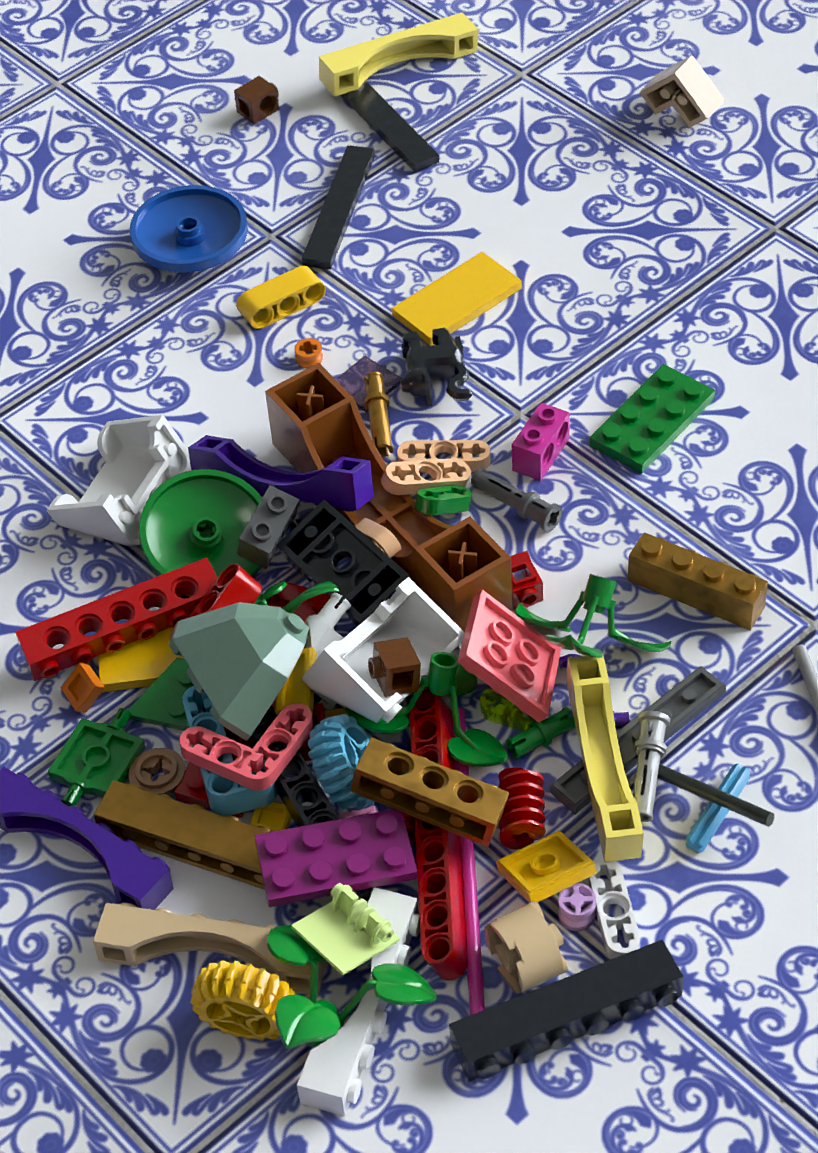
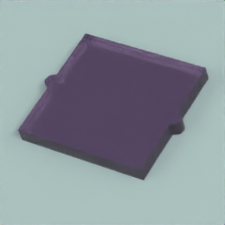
[336,356,403,413]

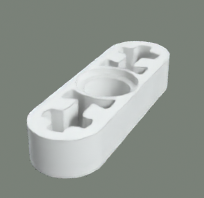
[588,860,640,959]

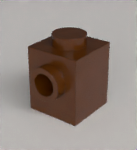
[368,637,421,697]

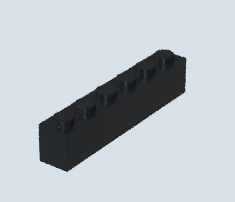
[449,939,684,1082]

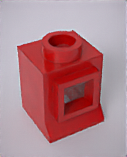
[510,551,543,611]

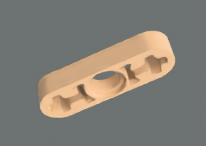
[397,440,491,473]
[381,458,471,495]

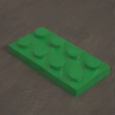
[589,364,715,474]

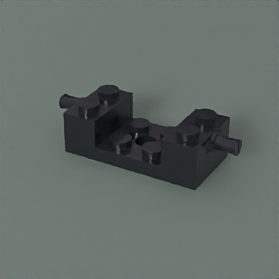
[276,499,415,627]

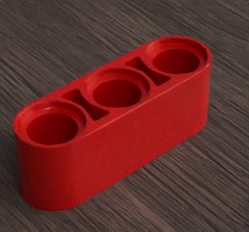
[188,563,262,618]

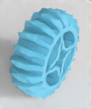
[308,713,375,812]

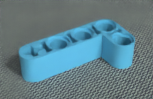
[183,686,277,816]

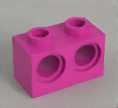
[511,402,570,481]

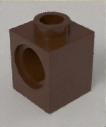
[234,76,280,125]

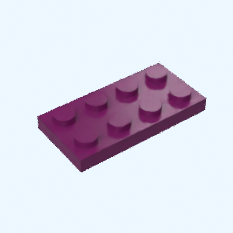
[255,809,417,907]

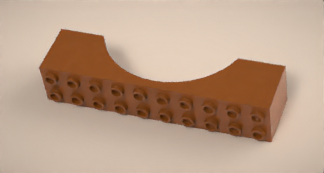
[265,363,513,632]

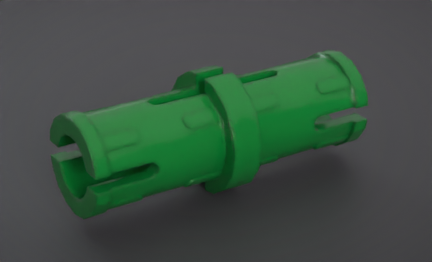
[505,707,576,760]

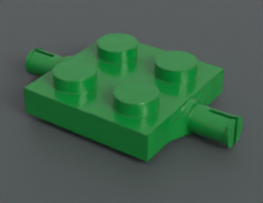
[48,708,146,807]

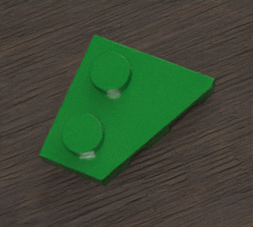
[128,657,199,731]

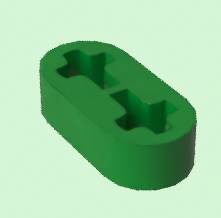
[415,485,472,515]

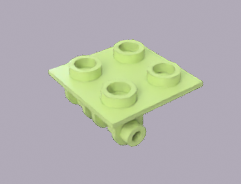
[291,883,400,975]

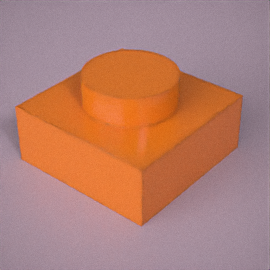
[61,663,105,713]

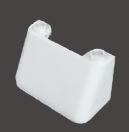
[46,415,191,546]
[302,577,465,723]

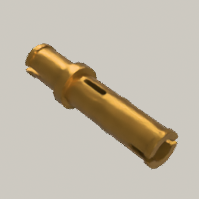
[364,372,394,457]

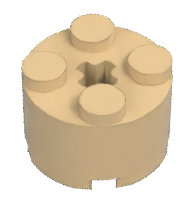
[484,901,568,994]

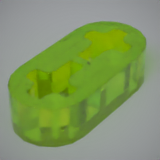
[480,688,543,731]

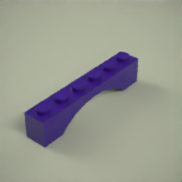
[188,435,374,512]
[0,767,174,910]

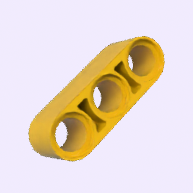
[236,266,326,329]

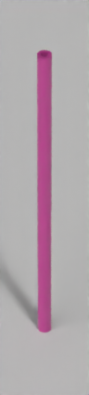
[451,707,485,1015]

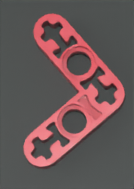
[179,703,313,791]

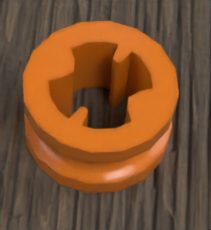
[294,338,323,368]

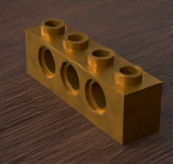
[350,737,509,847]

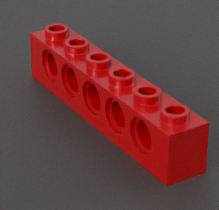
[15,557,217,681]

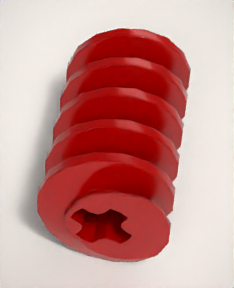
[498,767,546,850]

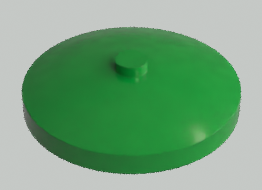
[139,469,262,578]

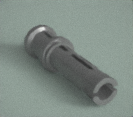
[471,468,562,532]

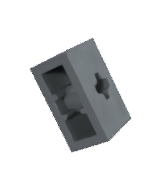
[237,485,299,569]

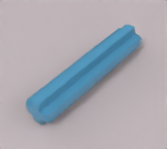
[686,764,750,853]

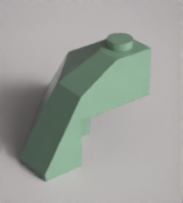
[169,602,309,741]

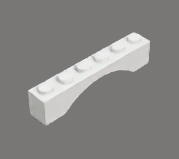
[297,888,420,1116]

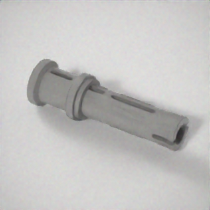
[633,711,670,822]

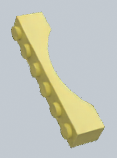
[319,12,479,97]
[566,656,644,862]

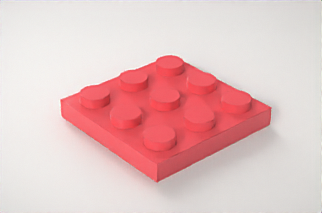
[457,590,561,723]

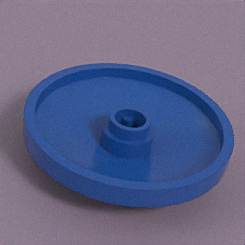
[130,185,248,273]

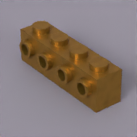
[628,532,768,631]

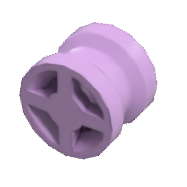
[558,883,596,931]

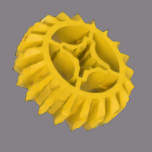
[190,961,295,1041]

